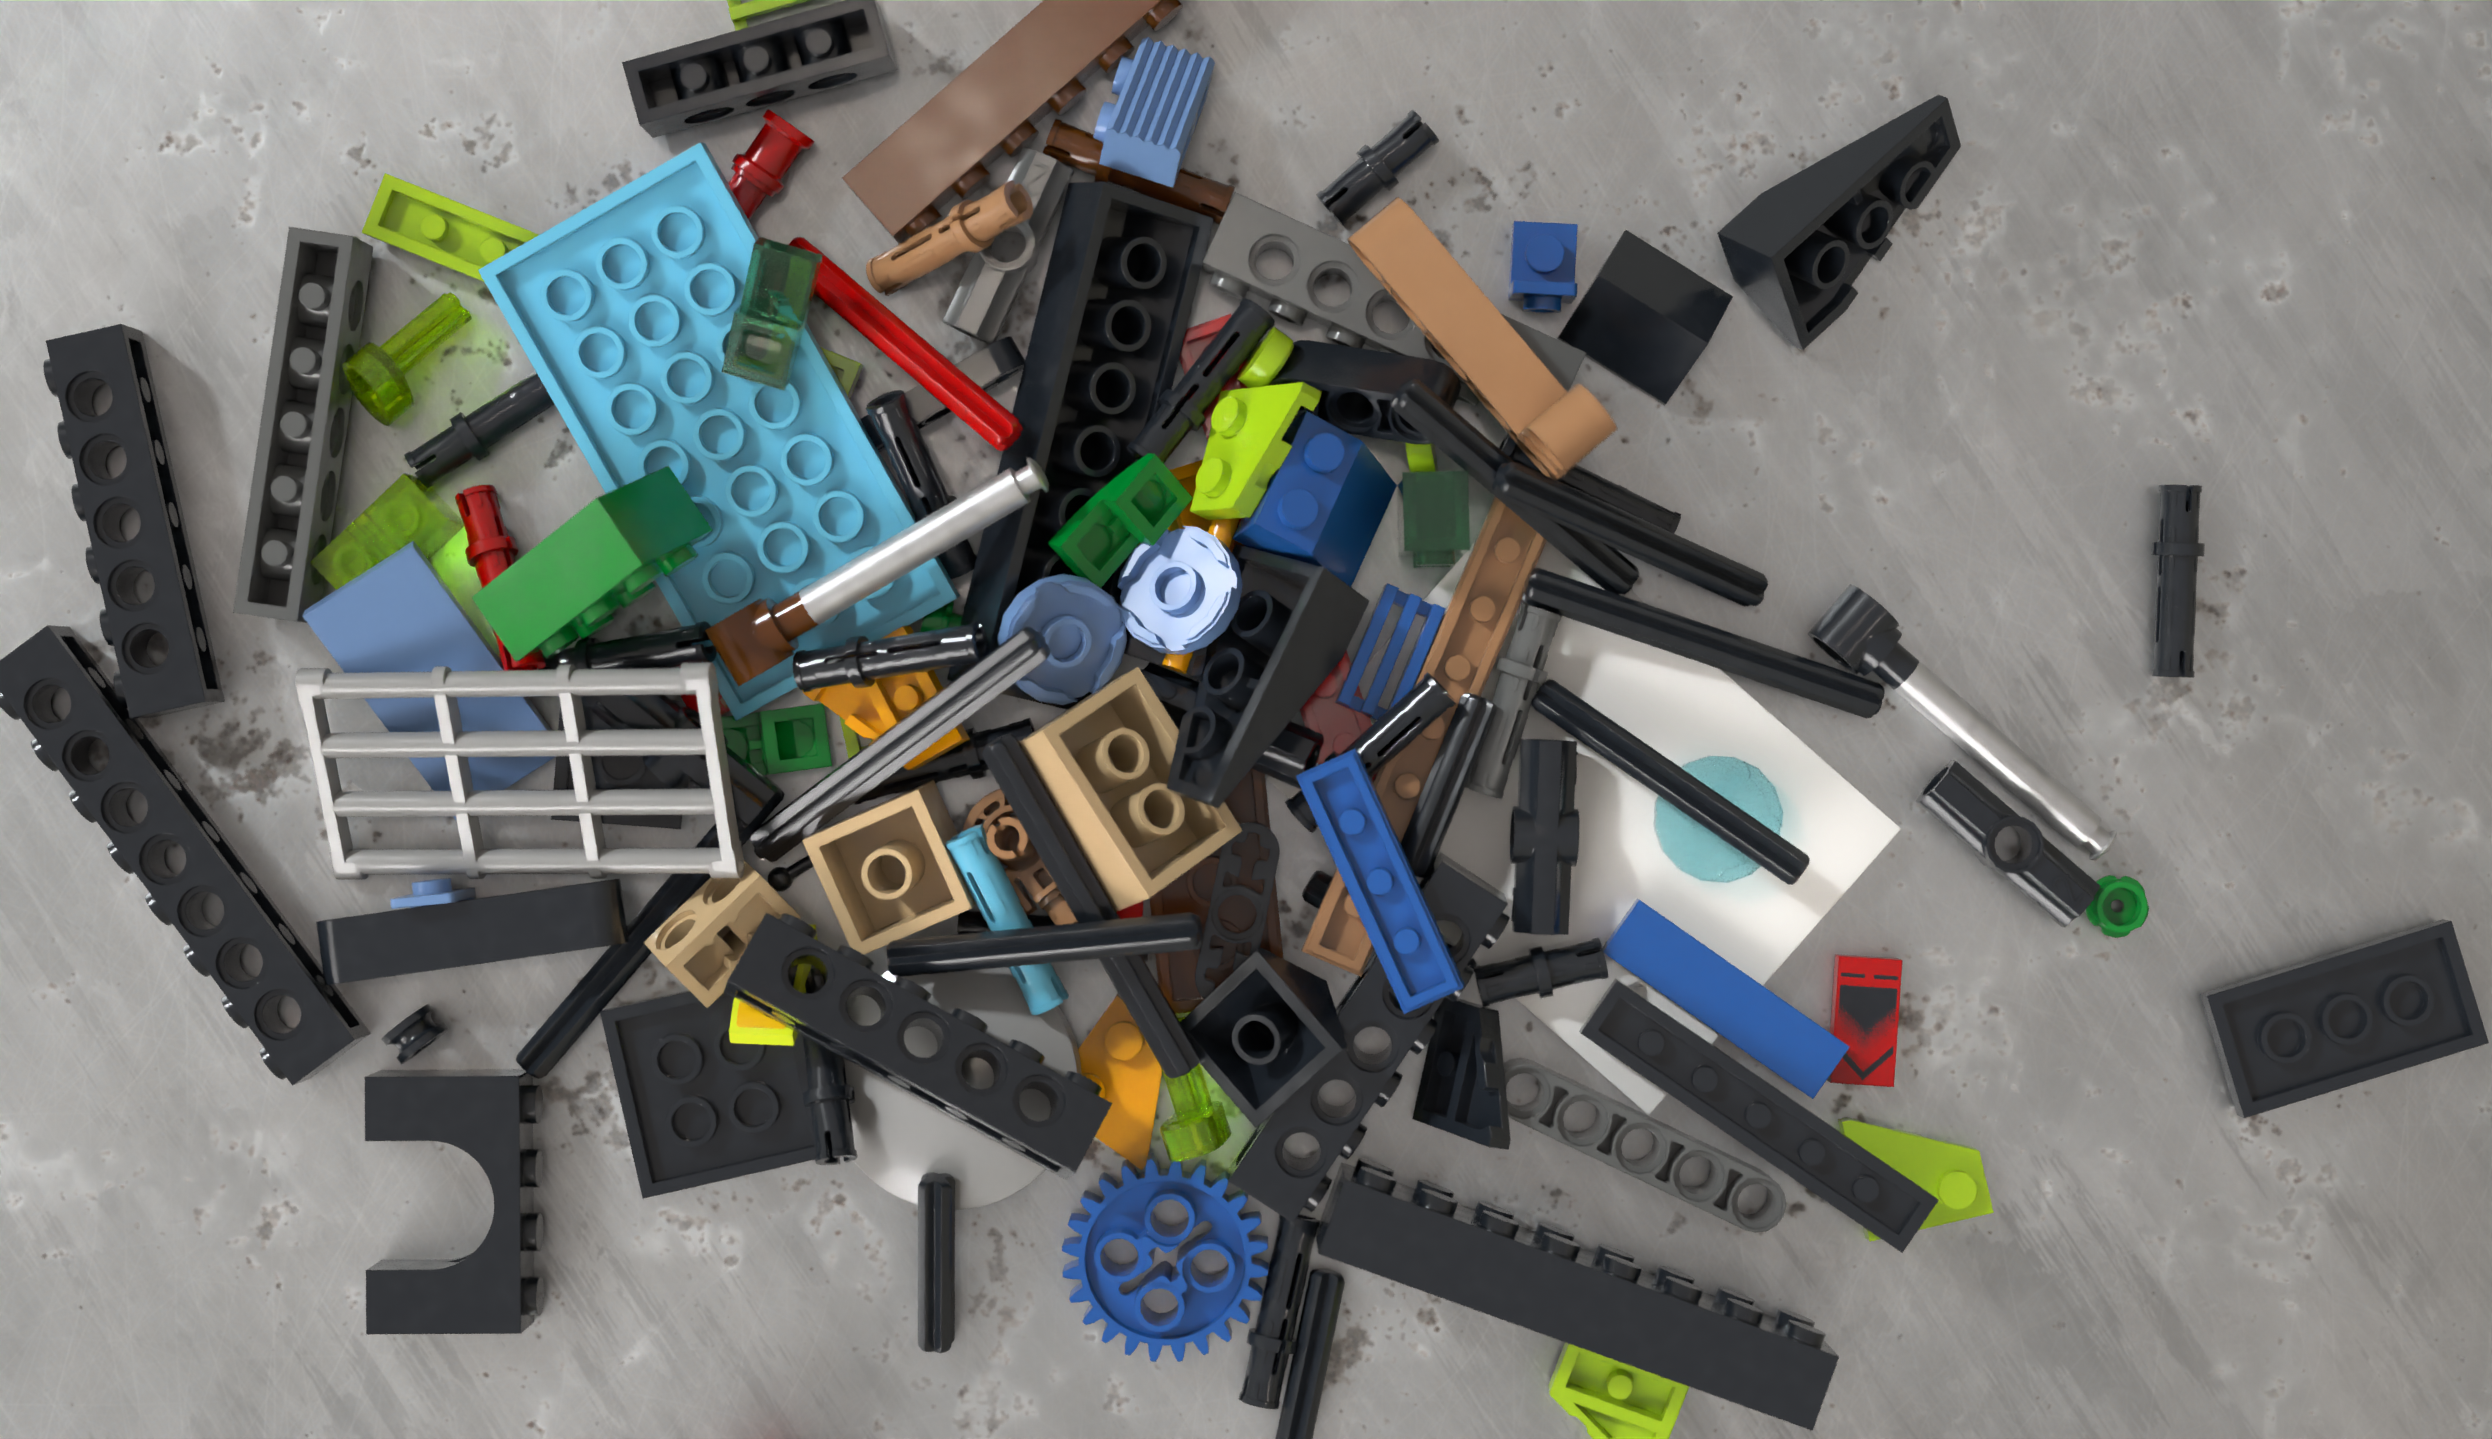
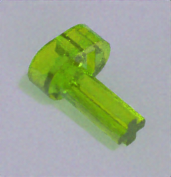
[342,292,472,426]
[1159,1016,1231,1162]

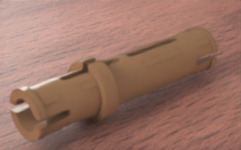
[866,181,1033,296]

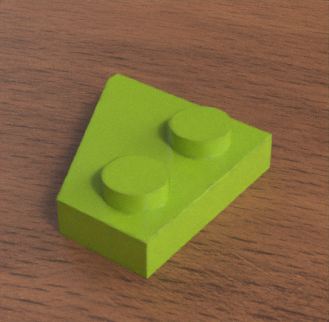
[1548,1342,1689,1439]

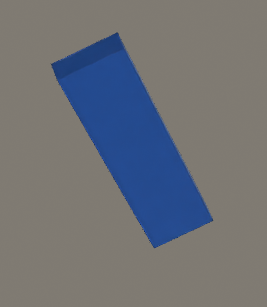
[1296,748,1465,1014]
[1601,899,1850,1099]

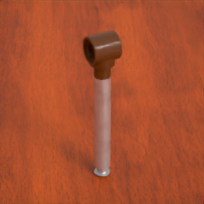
[705,458,1049,687]

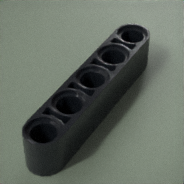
[316,879,629,985]

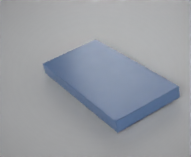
[303,541,556,820]

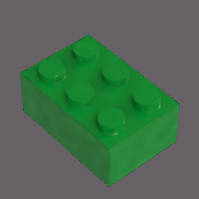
[471,466,713,662]

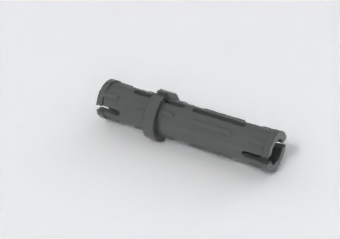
[1465,603,1562,799]

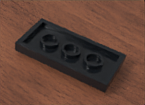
[2200,919,2489,1118]

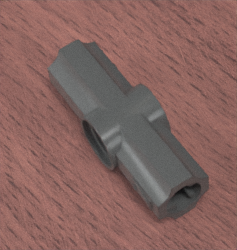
[943,147,1074,345]

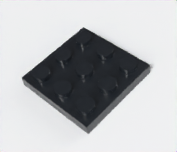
[600,990,816,1199]

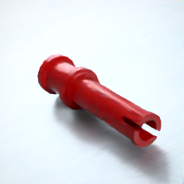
[728,109,815,220]

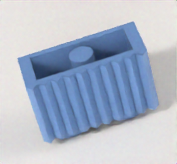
[1093,37,1215,188]

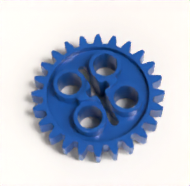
[1062,1152,1269,1362]

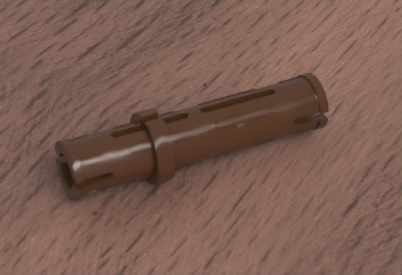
[1043,118,1235,225]

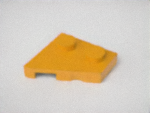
[1078,994,1162,1170]

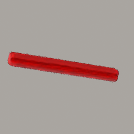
[783,237,1023,451]

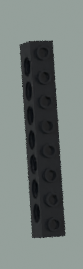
[0,625,371,1086]

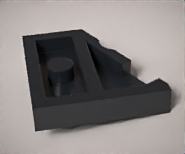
[1412,997,1511,1150]

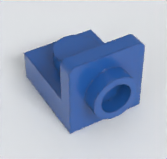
[1508,221,1578,313]

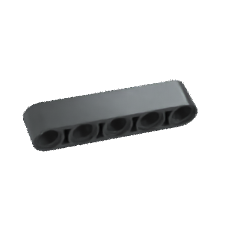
[1503,1058,1786,1233]

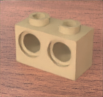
[643,860,801,1008]

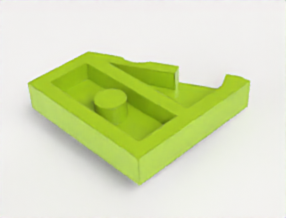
[1190,382,1321,520]
[1838,1117,1994,1241]

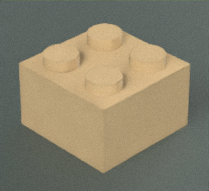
[802,780,976,955]

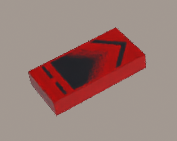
[1827,954,1903,1087]

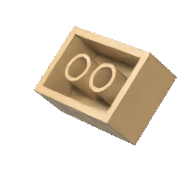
[1019,667,1243,912]

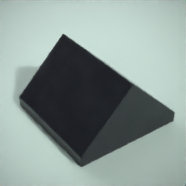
[1557,229,1733,405]
[1180,948,1347,1128]

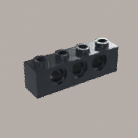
[622,0,898,138]

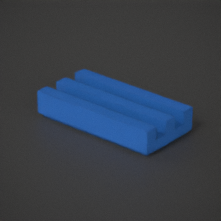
[1335,583,1446,720]

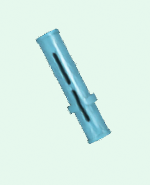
[945,824,1069,1015]

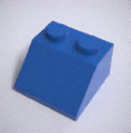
[1232,411,1397,587]

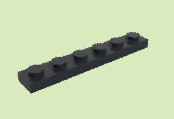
[1579,978,1939,1253]

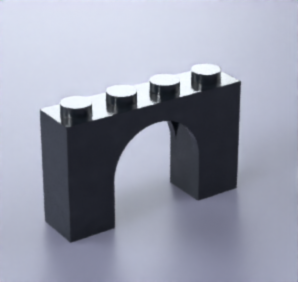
[365,1069,544,1334]

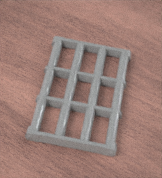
[295,662,744,880]

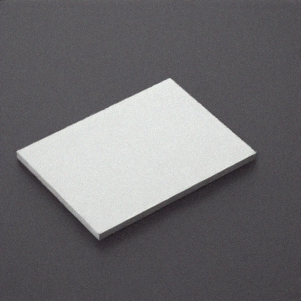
[1266,541,1901,1115]

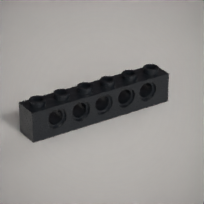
[43,324,225,718]
[1228,852,1510,1223]
[724,913,1112,1180]

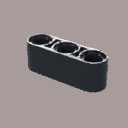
[1268,340,1461,444]

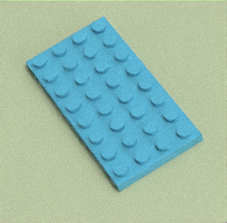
[478,142,960,721]

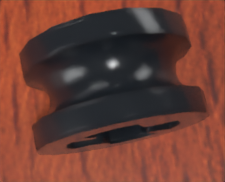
[382,1004,448,1064]

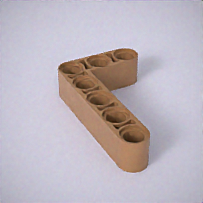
[1347,197,1617,480]

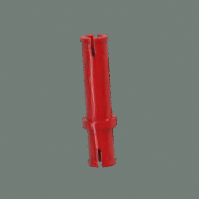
[455,485,546,670]

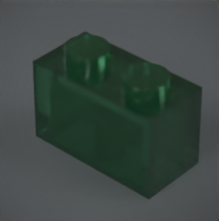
[1397,471,1470,569]

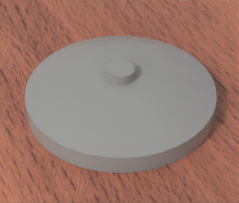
[844,967,1082,1210]

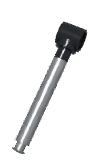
[1808,584,2117,860]

